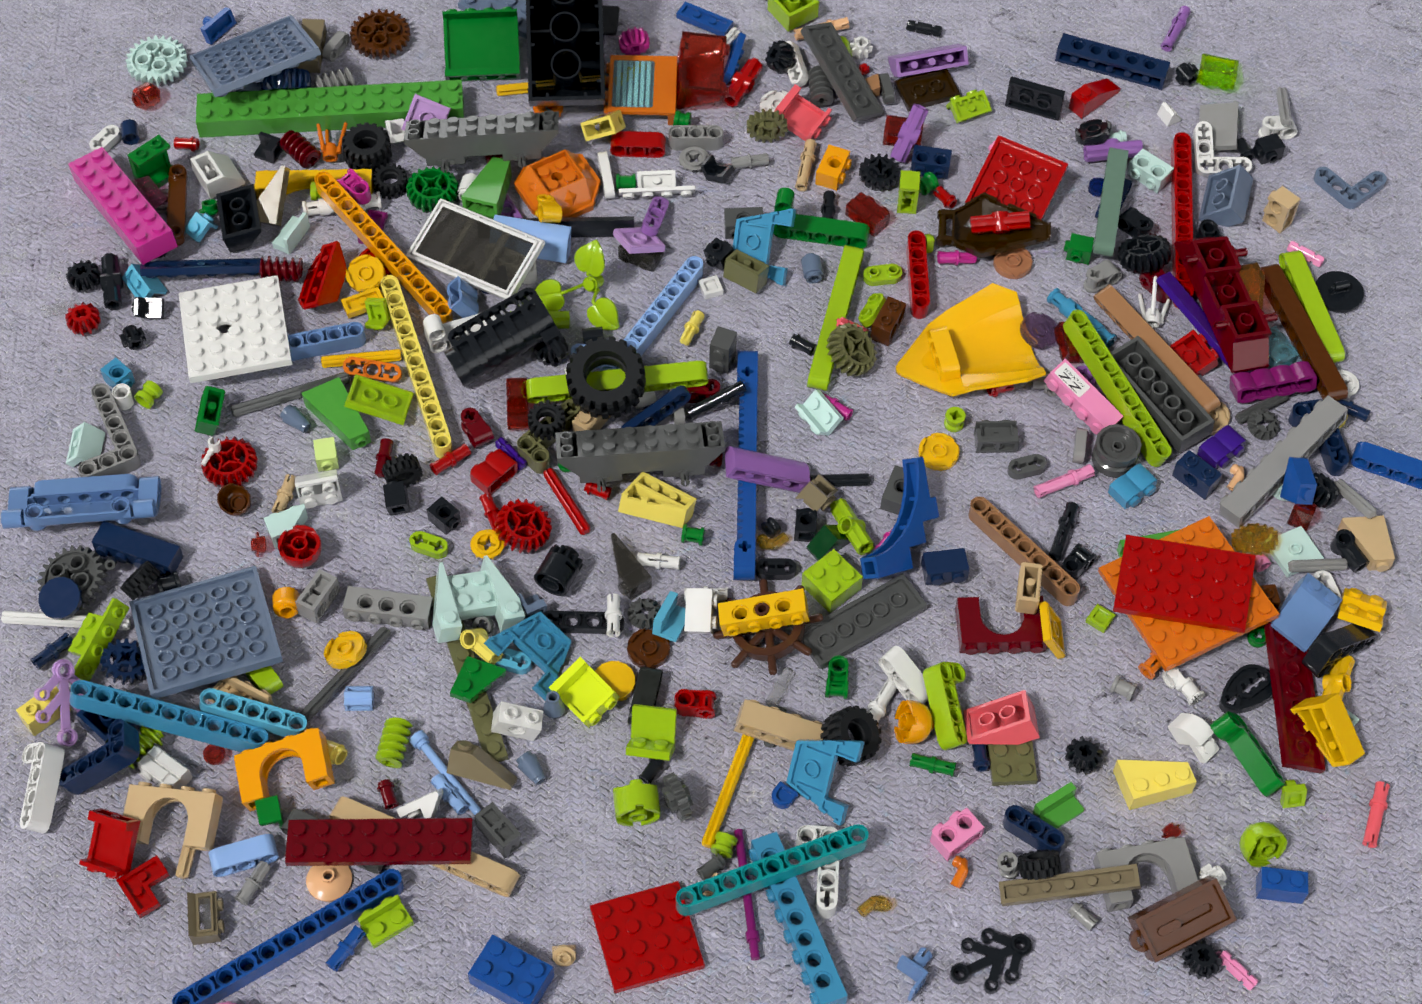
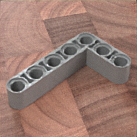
[78,383,141,477]

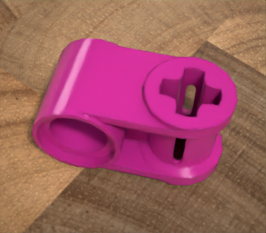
[336,168,372,205]

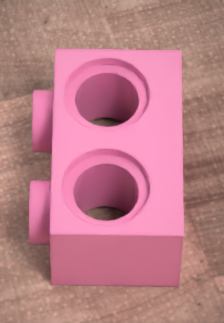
[930,807,985,862]

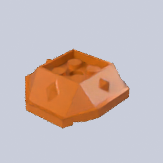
[514,149,600,218]

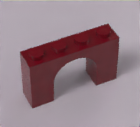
[955,595,1047,655]

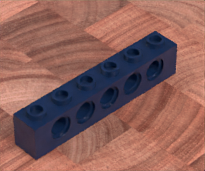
[1055,33,1170,90]

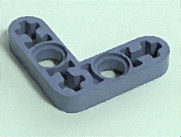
[1313,167,1387,209]

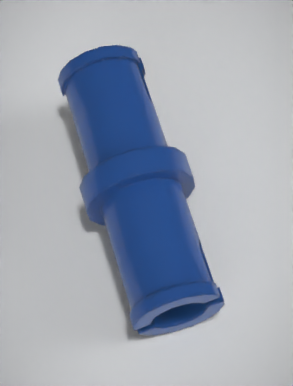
[325,925,366,972]

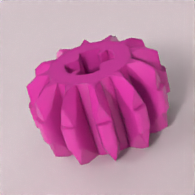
[618,27,650,55]

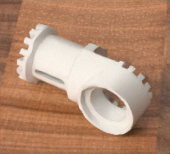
[1162,667,1205,706]

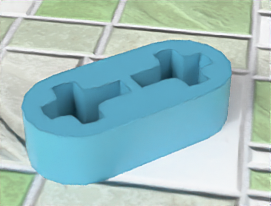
[495,648,532,675]

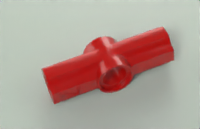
[723,58,763,107]
[970,211,1031,234]

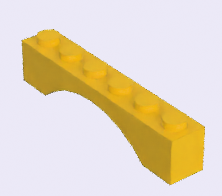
[255,169,374,200]

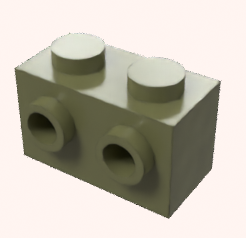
[723,249,769,293]

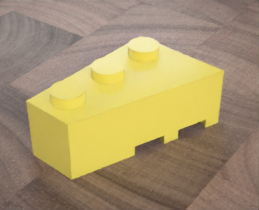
[618,472,697,528]
[1113,760,1197,810]

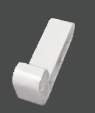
[423,313,496,353]
[20,742,65,834]
[796,825,840,919]

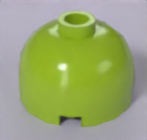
[1239,822,1287,868]

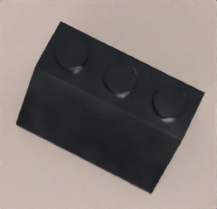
[216,184,262,253]

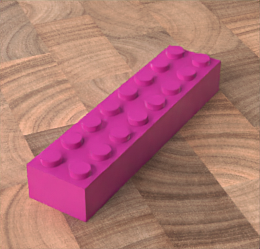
[68,147,178,265]

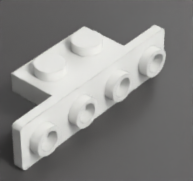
[619,170,696,199]

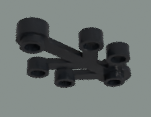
[950,928,1032,994]

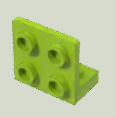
[626,704,677,761]

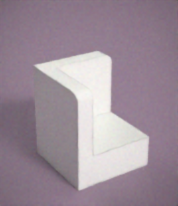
[385,118,405,144]

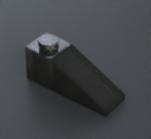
[611,533,652,601]

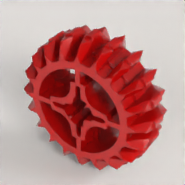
[201,436,258,487]
[495,498,552,554]

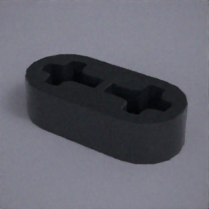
[756,558,797,580]

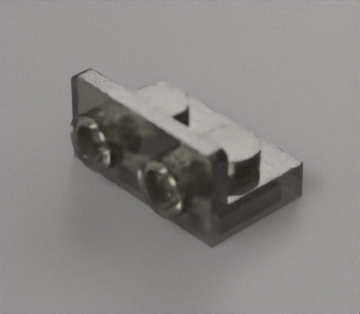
[618,245,664,272]

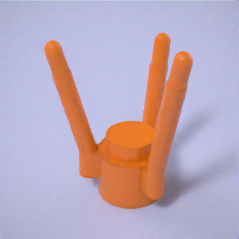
[316,122,348,162]

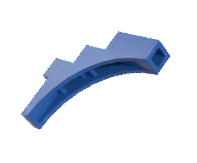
[860,457,939,579]

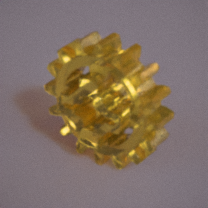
[1231,523,1278,555]

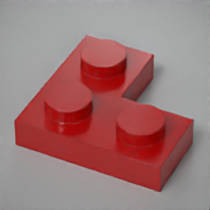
[116,855,170,919]

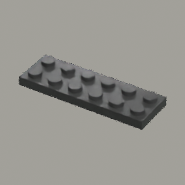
[800,22,884,122]
[801,573,927,669]

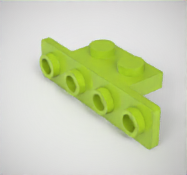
[68,598,129,682]

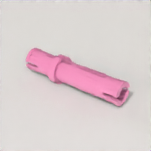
[1033,464,1095,498]

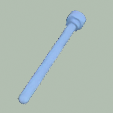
[409,730,481,815]

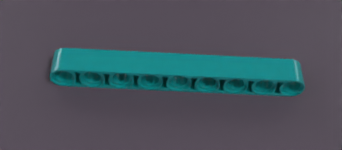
[676,824,869,916]

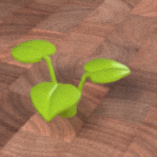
[535,239,620,330]

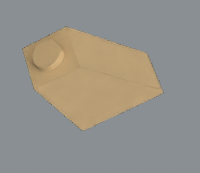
[1337,515,1395,572]

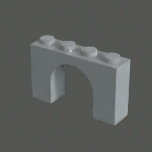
[1093,837,1198,912]

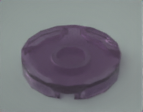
[1020,312,1059,349]

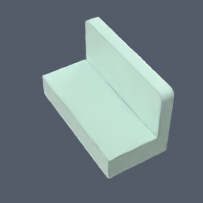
[272,212,310,255]
[66,422,105,467]

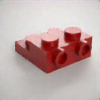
[1170,329,1219,376]

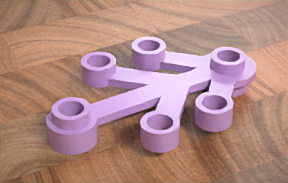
[34,659,83,746]

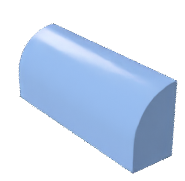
[490,214,571,263]

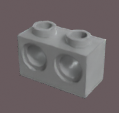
[295,569,341,623]

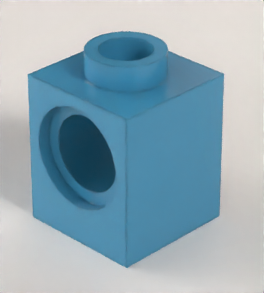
[100,357,136,388]

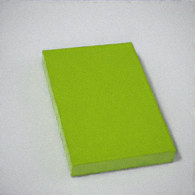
[344,374,414,426]

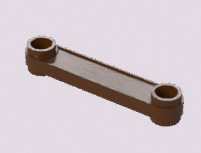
[167,164,188,246]

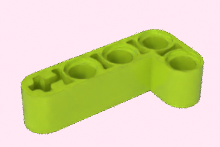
[923,662,967,751]

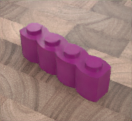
[1229,361,1317,403]

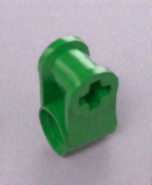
[825,655,849,700]

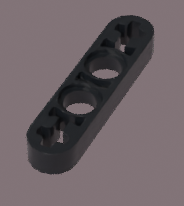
[543,610,624,634]

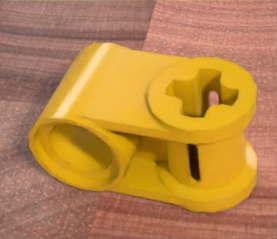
[535,194,562,223]

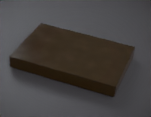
[895,69,960,112]

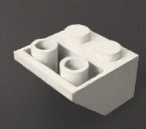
[190,151,245,199]
[295,469,343,508]

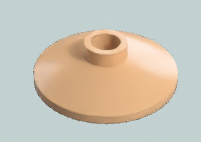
[306,865,353,902]

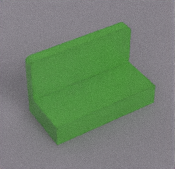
[1032,782,1084,829]

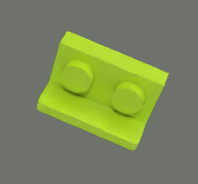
[946,89,992,124]
[358,894,414,949]

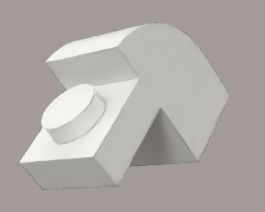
[1167,713,1220,763]

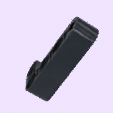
[1302,624,1378,678]

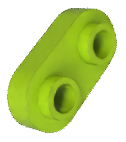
[863,264,902,286]
[858,293,886,327]

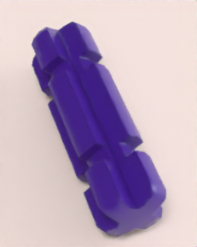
[495,437,527,470]

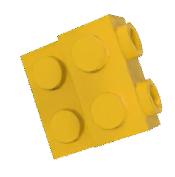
[1337,588,1387,632]

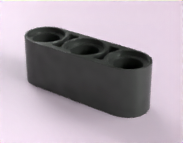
[628,666,663,724]

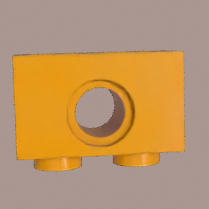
[815,145,852,191]

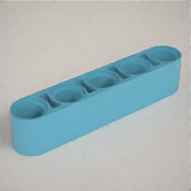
[199,688,307,737]

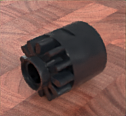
[534,544,583,596]

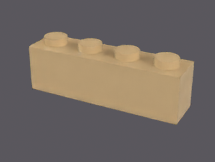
[734,699,823,751]

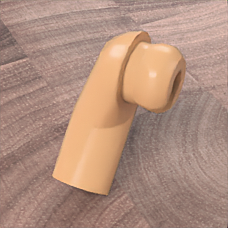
[1227,464,1245,491]

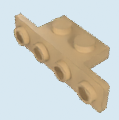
[208,676,274,711]

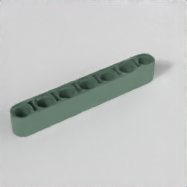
[1093,147,1129,257]

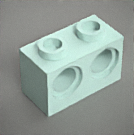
[1127,149,1174,194]

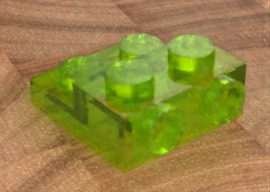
[1197,53,1239,90]

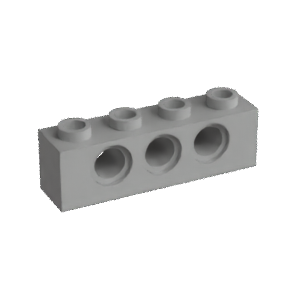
[342,586,434,630]

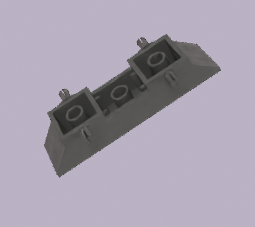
[404,110,559,173]
[555,421,725,492]

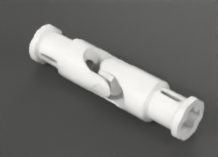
[302,191,382,216]

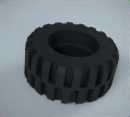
[566,336,646,419]

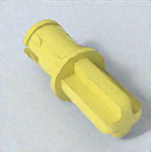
[680,310,705,346]

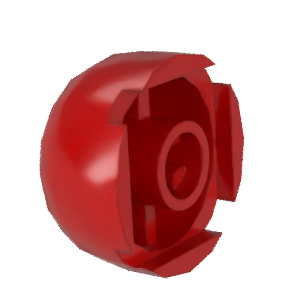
[278,525,322,568]

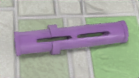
[1161,6,1191,52]

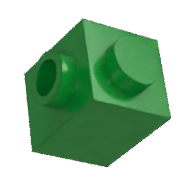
[1064,233,1095,265]

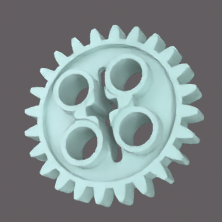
[126,35,188,86]

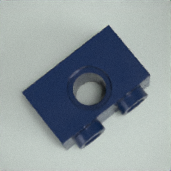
[1172,450,1222,500]

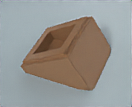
[865,74,880,97]

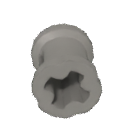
[1109,675,1138,701]
[997,852,1020,879]

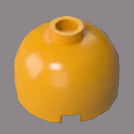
[894,700,934,744]

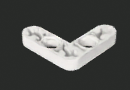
[1193,121,1252,176]

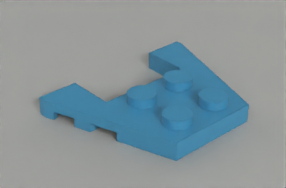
[733,209,796,285]
[484,611,572,700]
[786,739,864,826]

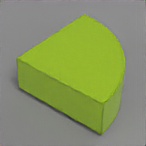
[924,234,935,253]

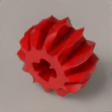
[65,302,101,336]

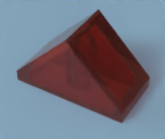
[1286,504,1317,531]

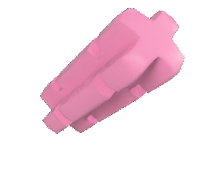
[1287,241,1325,267]
[1218,950,1258,990]

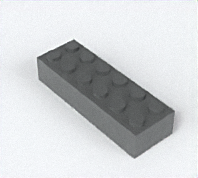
[1110,336,1215,454]

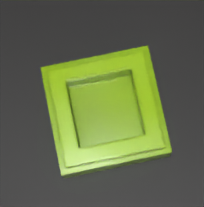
[1085,604,1116,633]

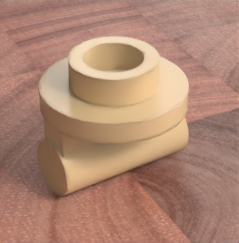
[552,945,576,967]

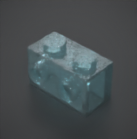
[1268,326,1299,369]

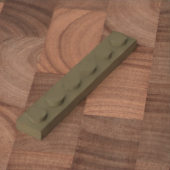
[999,864,1141,907]

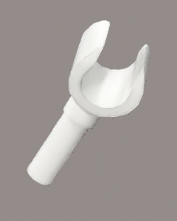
[201,437,221,466]

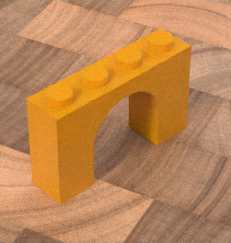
[234,728,335,812]

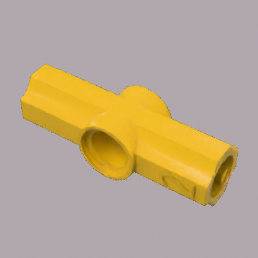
[1322,656,1355,698]

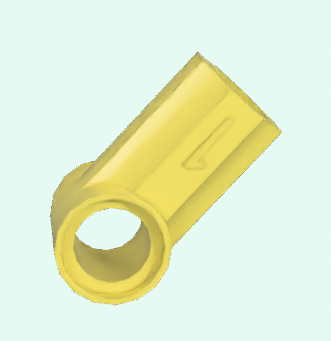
[460,628,503,665]

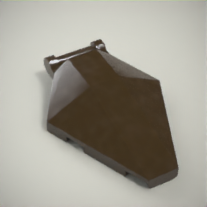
[936,192,1051,258]

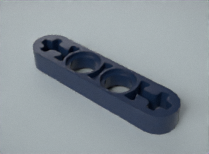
[621,385,691,428]

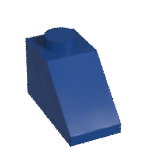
[1280,457,1317,505]

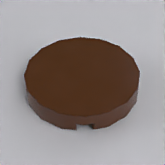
[627,628,670,668]

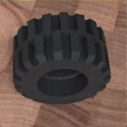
[342,123,392,173]
[820,705,882,766]

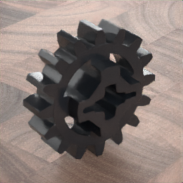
[859,153,901,191]

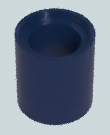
[120,119,140,145]

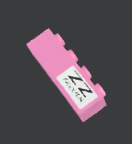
[1043,358,1123,435]

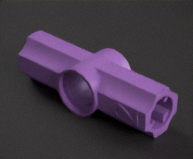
[890,104,929,163]
[1083,138,1143,162]

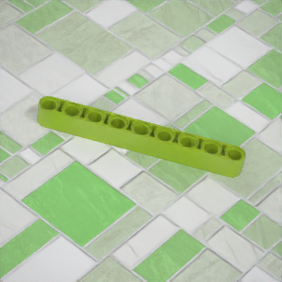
[807,245,864,391]
[1063,310,1172,467]
[525,361,708,404]

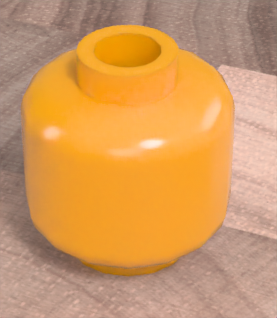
[272,587,300,619]

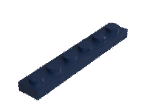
[140,258,261,278]

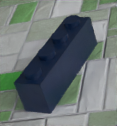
[91,521,184,576]

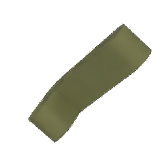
[517,399,581,474]

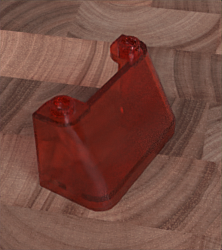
[676,31,730,109]

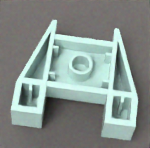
[432,555,525,643]

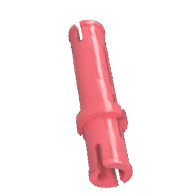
[1362,781,1390,848]

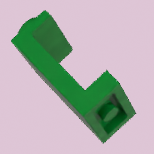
[127,135,172,195]

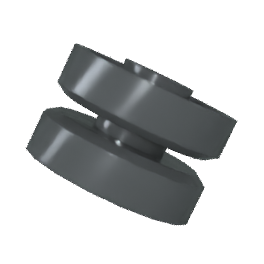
[1091,424,1141,478]

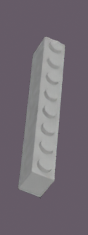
[1219,396,1348,528]

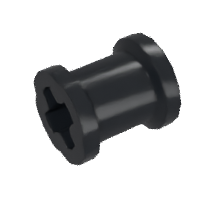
[156,571,182,592]

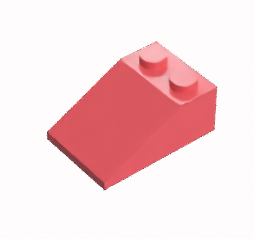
[963,690,1040,745]

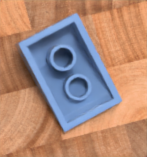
[1270,573,1342,652]

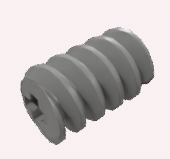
[315,67,355,87]

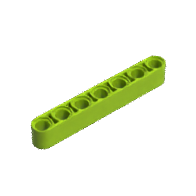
[1279,250,1345,363]

